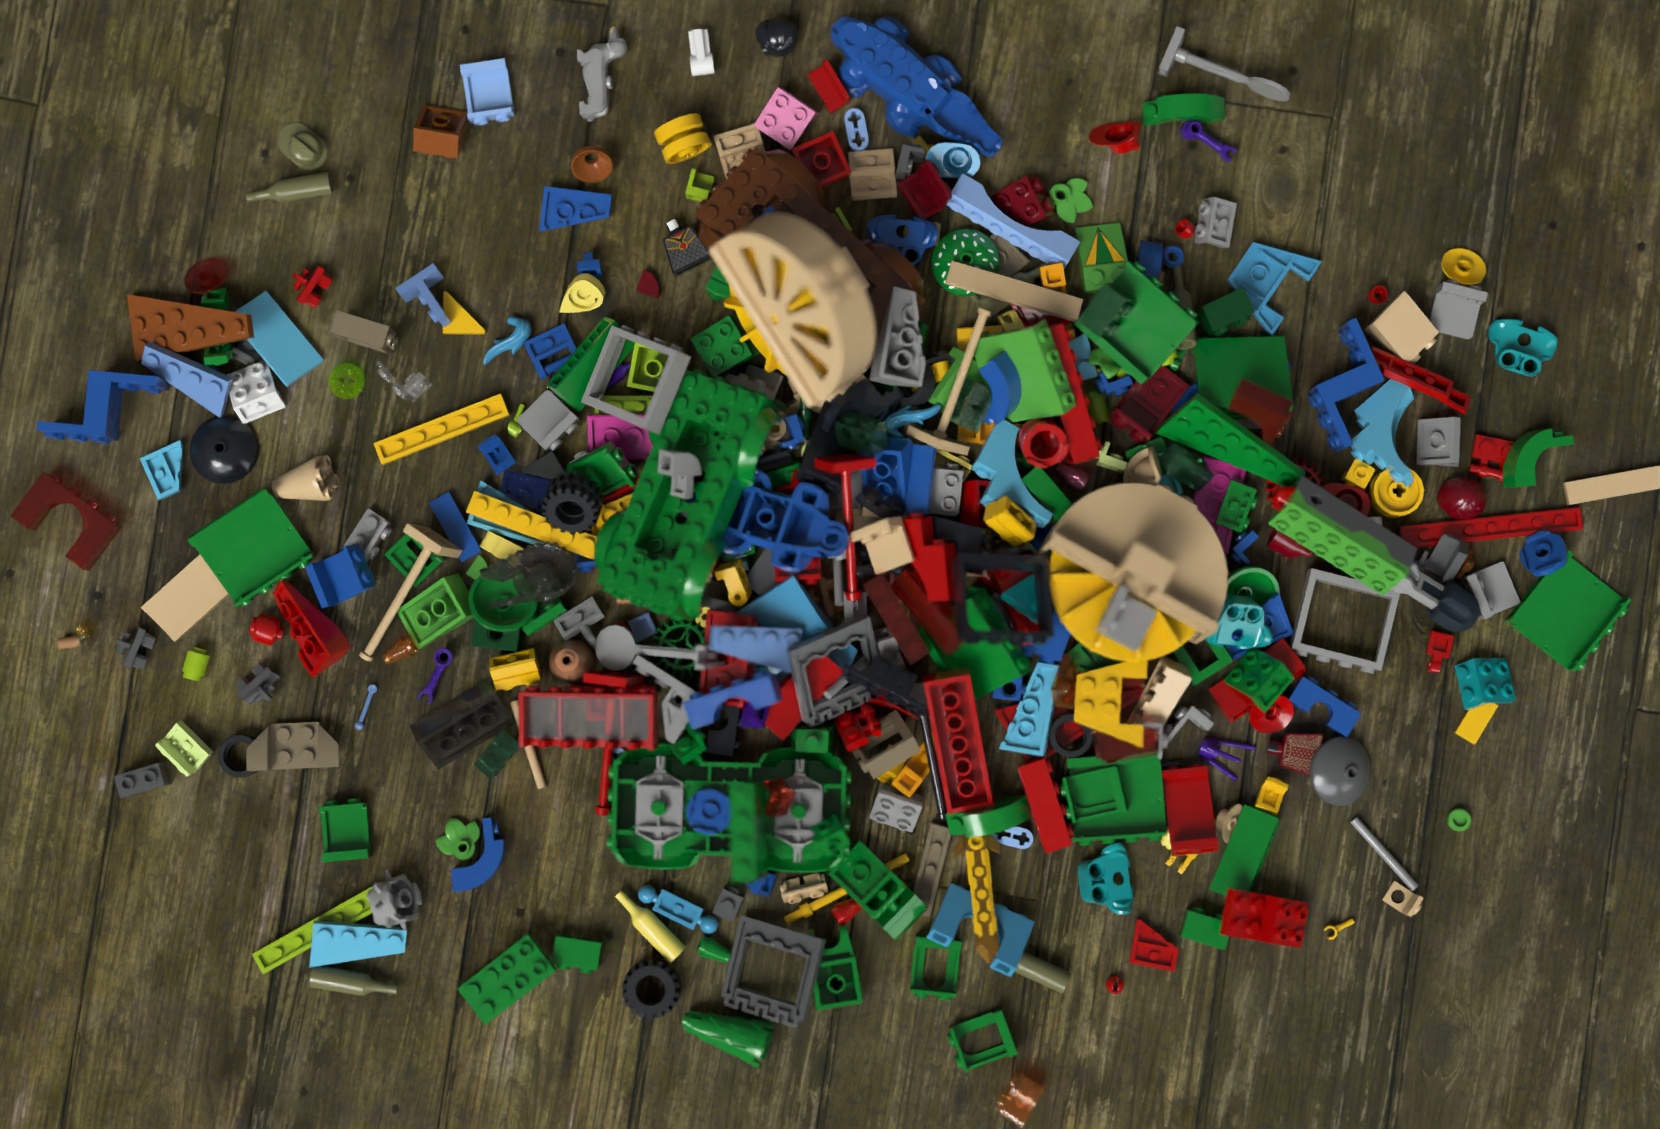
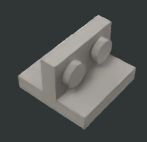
[1416,417,1461,467]

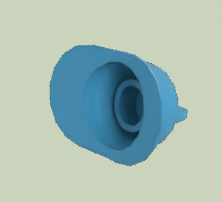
[925,142,980,179]

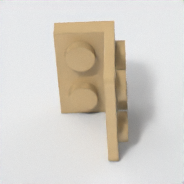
[849,516,915,575]

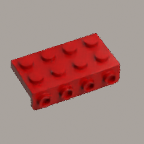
[699,609,760,709]

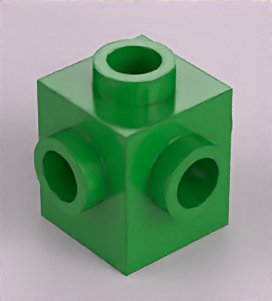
[810,814,850,856]

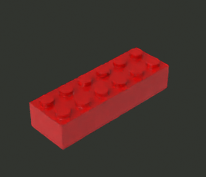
[1048,323,1102,464]
[922,667,993,814]

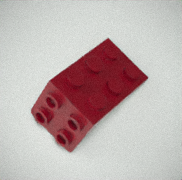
[1109,366,1190,444]

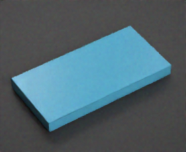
[235,291,323,387]

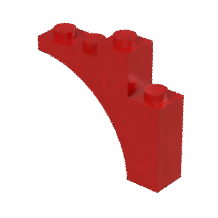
[902,513,956,602]

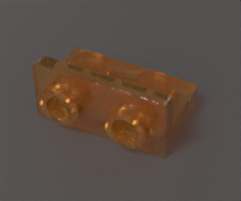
[1051,654,1086,709]

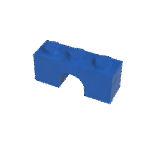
[1287,675,1361,737]

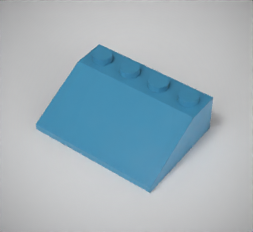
[736,574,833,675]

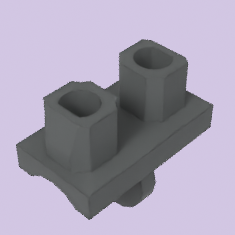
[114,626,156,669]
[236,663,281,705]

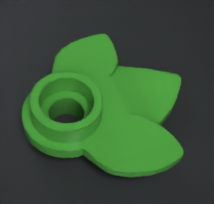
[1049,178,1093,223]
[1088,348,1130,379]
[436,818,480,860]

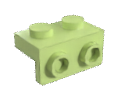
[155,720,213,777]

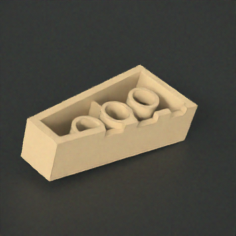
[1124,656,1192,752]

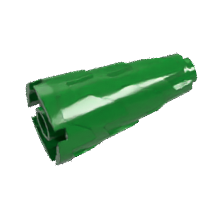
[681,1010,774,1068]

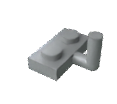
[553,597,604,651]

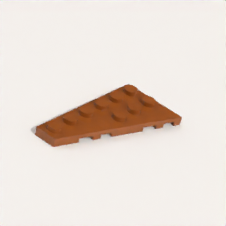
[127,294,254,362]

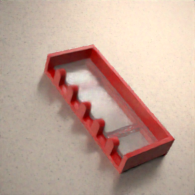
[519,686,659,751]

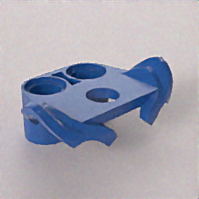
[867,214,937,268]

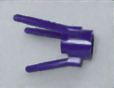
[1198,736,1256,781]

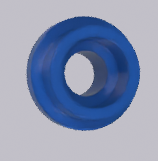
[1162,245,1184,268]

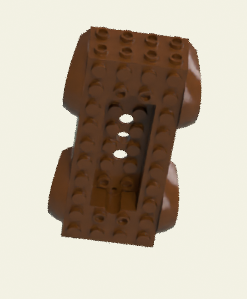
[695,146,927,372]

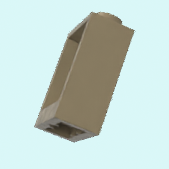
[330,310,398,354]
[852,710,921,779]

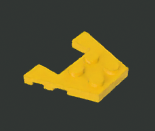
[1074,660,1148,747]

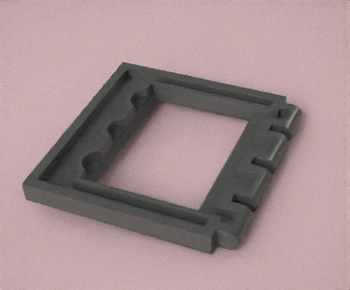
[786,614,878,728]
[721,915,826,1029]

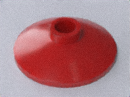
[1249,695,1294,733]

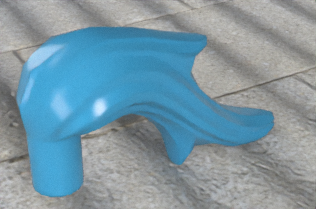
[483,315,532,365]
[883,404,941,438]

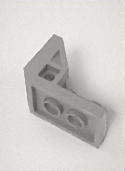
[633,655,697,744]

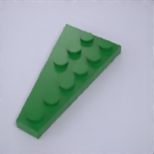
[1156,393,1306,487]

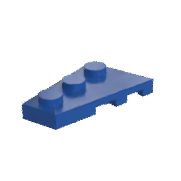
[539,186,612,232]
[1223,592,1293,660]

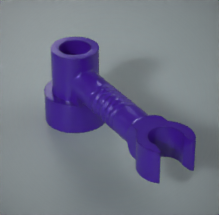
[1180,121,1237,162]
[418,648,454,704]

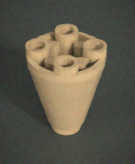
[272,455,340,501]

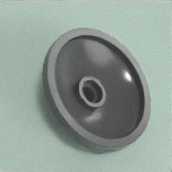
[1310,737,1371,806]

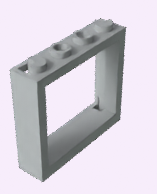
[581,325,691,434]
[1289,568,1400,674]

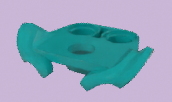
[1488,319,1558,377]
[1206,594,1272,649]
[1078,843,1133,915]

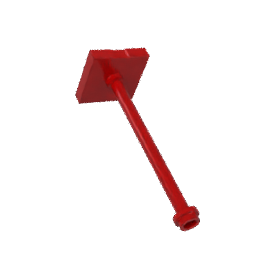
[814,453,876,601]
[583,669,644,816]

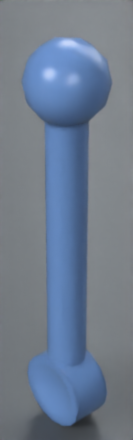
[355,684,378,730]

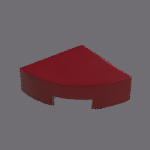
[636,270,659,299]

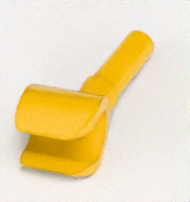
[1323,918,1354,940]

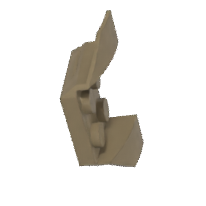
[246,722,339,771]

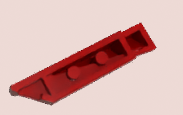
[1371,346,1472,414]

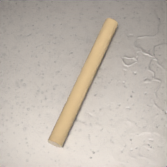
[510,700,547,789]

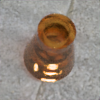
[382,636,418,665]

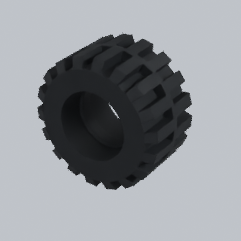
[542,472,604,534]
[622,959,681,1019]

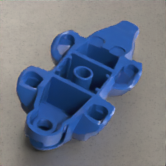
[831,16,1003,157]
[687,467,850,572]

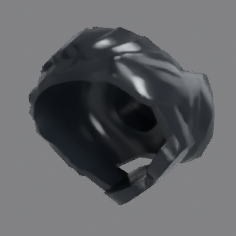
[756,18,798,57]

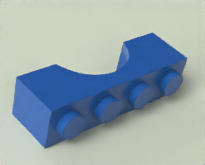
[683,671,783,729]

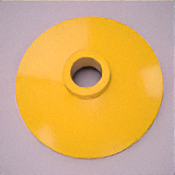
[1441,248,1486,285]

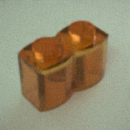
[996,1072,1045,1128]

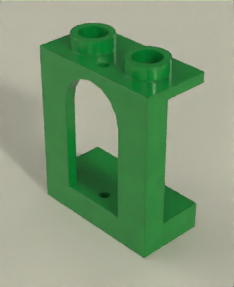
[1172,638,1233,686]
[1060,765,1128,823]
[910,935,962,1001]
[946,1008,1017,1073]

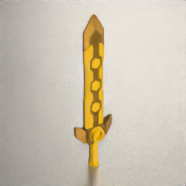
[954,834,1000,964]

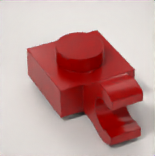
[1425,631,1454,673]

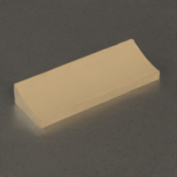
[141,555,229,642]

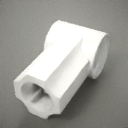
[688,29,715,76]

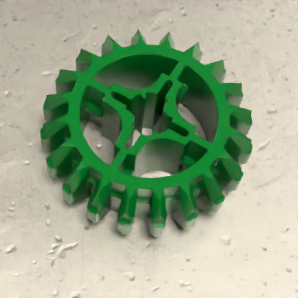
[652,619,705,678]

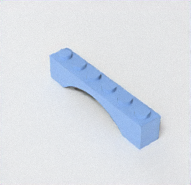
[947,174,1080,269]

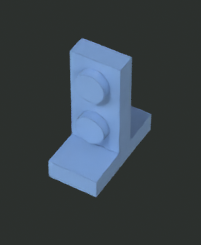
[396,263,452,327]

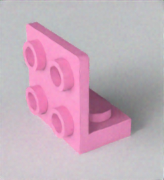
[754,87,819,150]

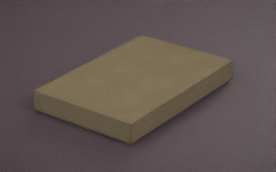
[963,234,1030,304]

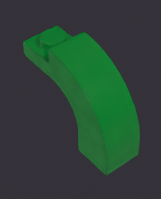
[1142,94,1225,126]
[201,288,234,365]
[1503,429,1574,488]
[945,795,1030,838]

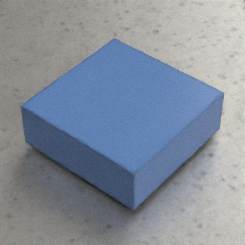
[628,612,658,642]

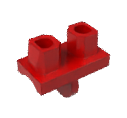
[292,266,333,308]

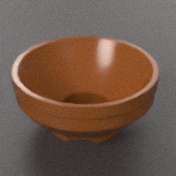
[571,146,613,183]

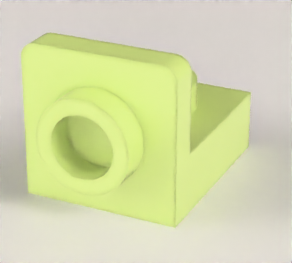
[1096,441,1128,474]

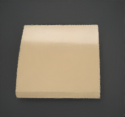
[714,124,765,179]
[848,148,897,201]

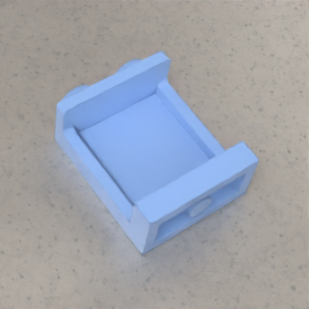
[460,58,515,125]

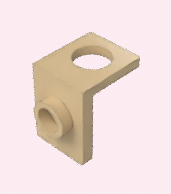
[1382,881,1423,917]

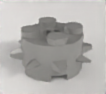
[367,870,422,931]

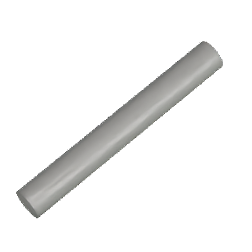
[833,557,844,606]
[824,657,865,699]

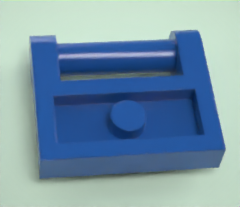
[523,323,577,380]

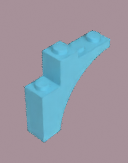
[1351,379,1414,487]
[971,420,1053,529]

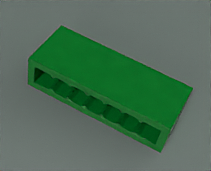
[546,316,635,412]
[1209,804,1281,896]

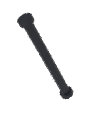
[917,709,948,819]

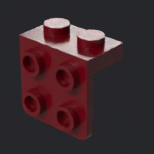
[896,159,952,220]
[991,174,1057,227]

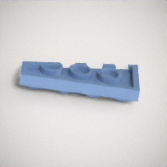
[141,342,232,418]
[709,625,802,673]

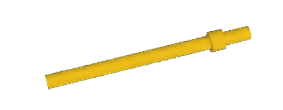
[784,853,910,925]

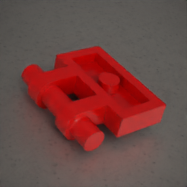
[1468,435,1515,482]
[833,702,882,752]

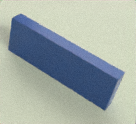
[905,444,937,516]
[429,492,483,563]

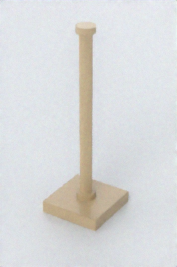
[906,308,992,455]
[359,523,463,662]

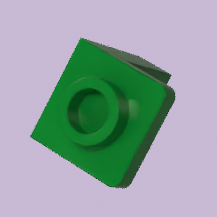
[670,723,707,764]

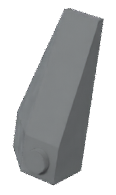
[870,287,926,387]

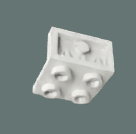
[227,360,285,424]

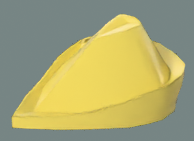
[560,273,606,313]

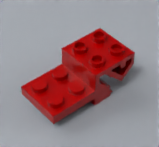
[1220,888,1309,948]

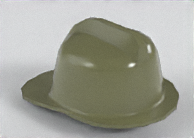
[277,123,327,170]

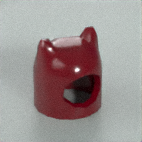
[1266,528,1312,559]

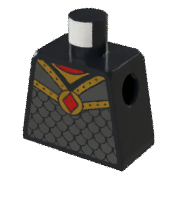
[662,219,713,278]

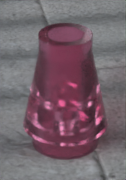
[1055,462,1090,491]

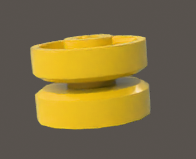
[654,113,712,164]
[1367,467,1424,518]

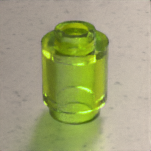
[1086,391,1110,425]

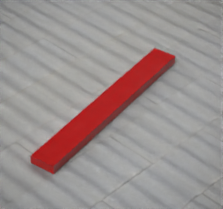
[1398,507,1583,548]

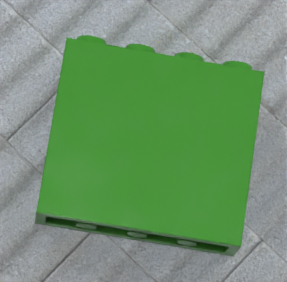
[974,320,1076,423]

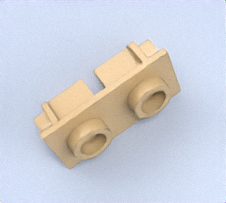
[779,872,828,904]

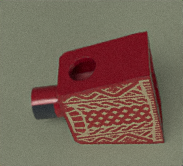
[1266,733,1323,777]

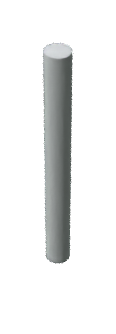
[1350,816,1419,891]

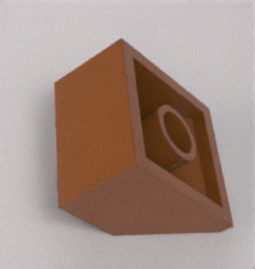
[413,104,468,158]

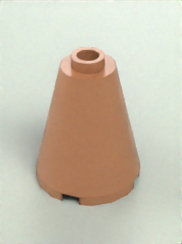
[549,639,595,684]

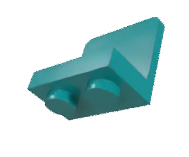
[1454,658,1516,710]

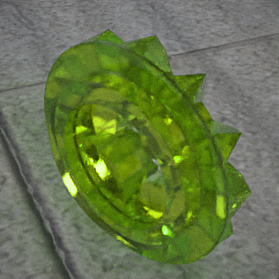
[328,363,365,399]

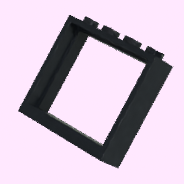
[952,553,1054,646]

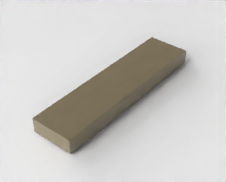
[913,822,951,917]

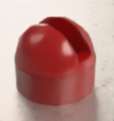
[1175,219,1195,239]
[1368,285,1388,305]
[1105,975,1124,994]

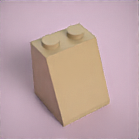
[1364,291,1439,364]

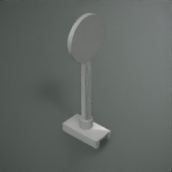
[1159,27,1291,101]
[595,625,725,671]

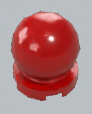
[1018,417,1068,468]

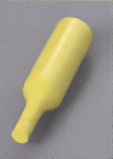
[615,890,686,963]

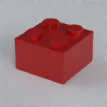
[790,131,852,189]

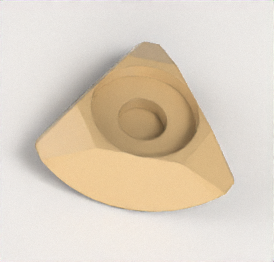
[1123,446,1162,486]

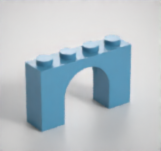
[927,883,1035,977]

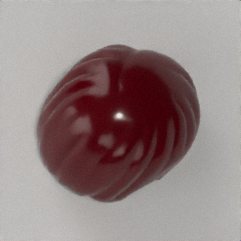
[1436,477,1487,519]

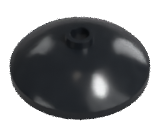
[190,416,259,484]

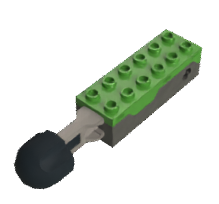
[1268,476,1480,632]

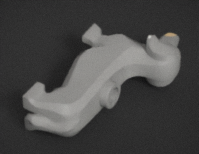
[577,27,627,122]

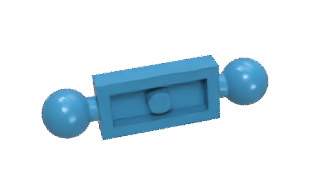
[638,885,718,934]

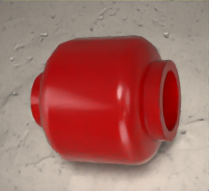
[248,613,284,646]

